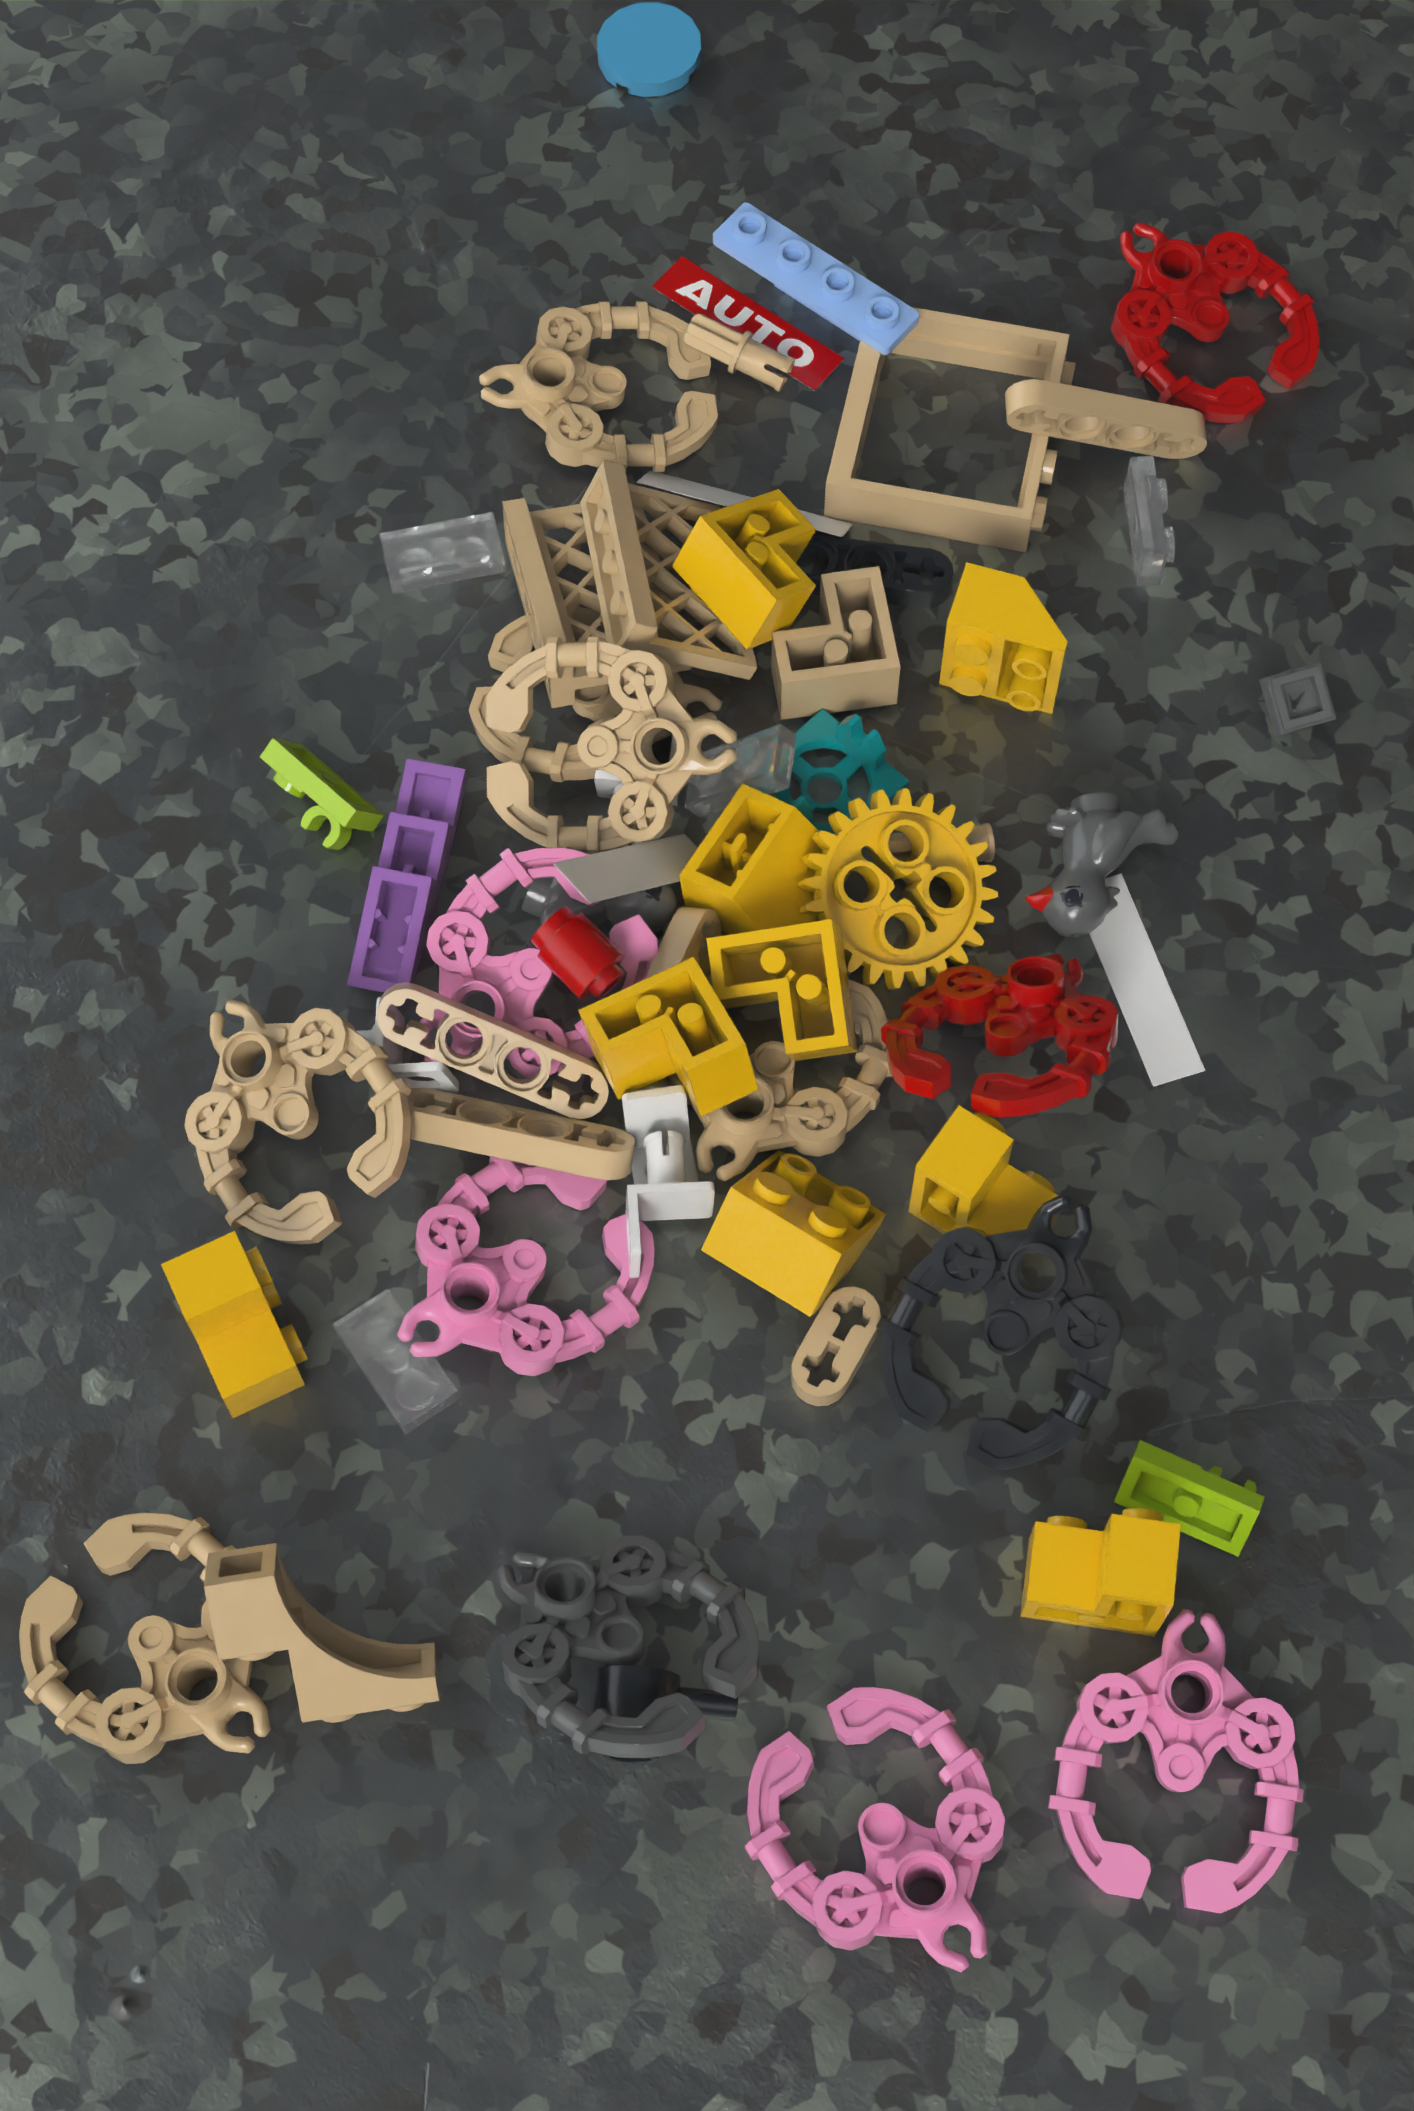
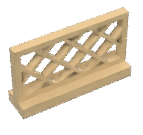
[580,460,757,680]
[502,498,691,708]

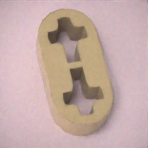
[647,907,721,978]
[791,1286,881,1406]

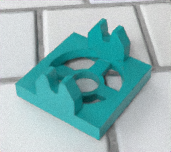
[740,708,909,834]

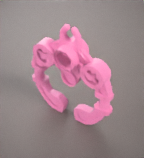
[420,848,659,1077]
[397,1156,655,1376]
[1048,1609,1304,1914]
[745,1687,1005,1972]

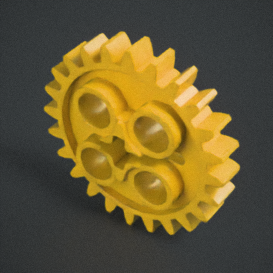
[797,788,998,990]

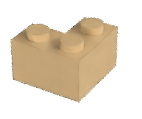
[771,566,901,720]

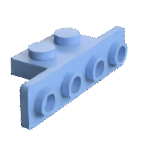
[713,203,919,355]

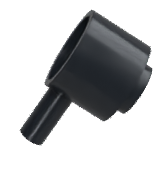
[589,1665,738,1764]

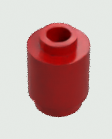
[531,906,625,1000]

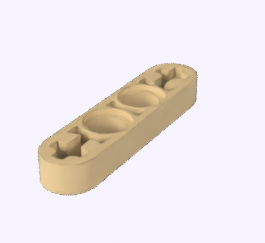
[1005,379,1207,459]
[376,982,609,1119]
[407,1088,635,1180]

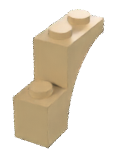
[204,1543,439,1723]

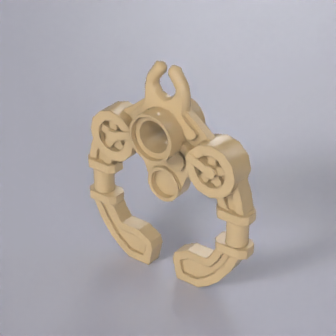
[479,301,718,472]
[468,605,722,783]
[486,637,737,855]
[666,974,892,1181]
[184,999,412,1245]
[19,1513,271,1764]

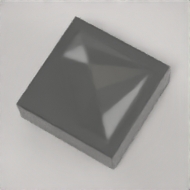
[1259,662,1336,737]

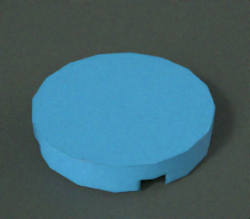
[597,2,701,97]

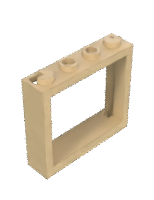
[824,307,1076,553]

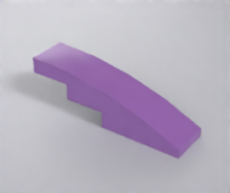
[347,758,469,999]

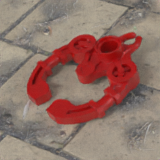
[1111,222,1320,424]
[881,953,1118,1118]

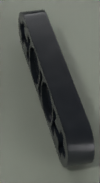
[798,534,954,608]

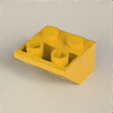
[939,562,1068,714]
[679,783,852,934]
[701,1150,886,1317]

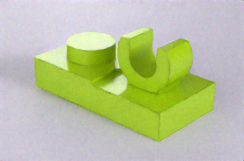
[260,738,384,850]
[1114,1440,1265,1557]

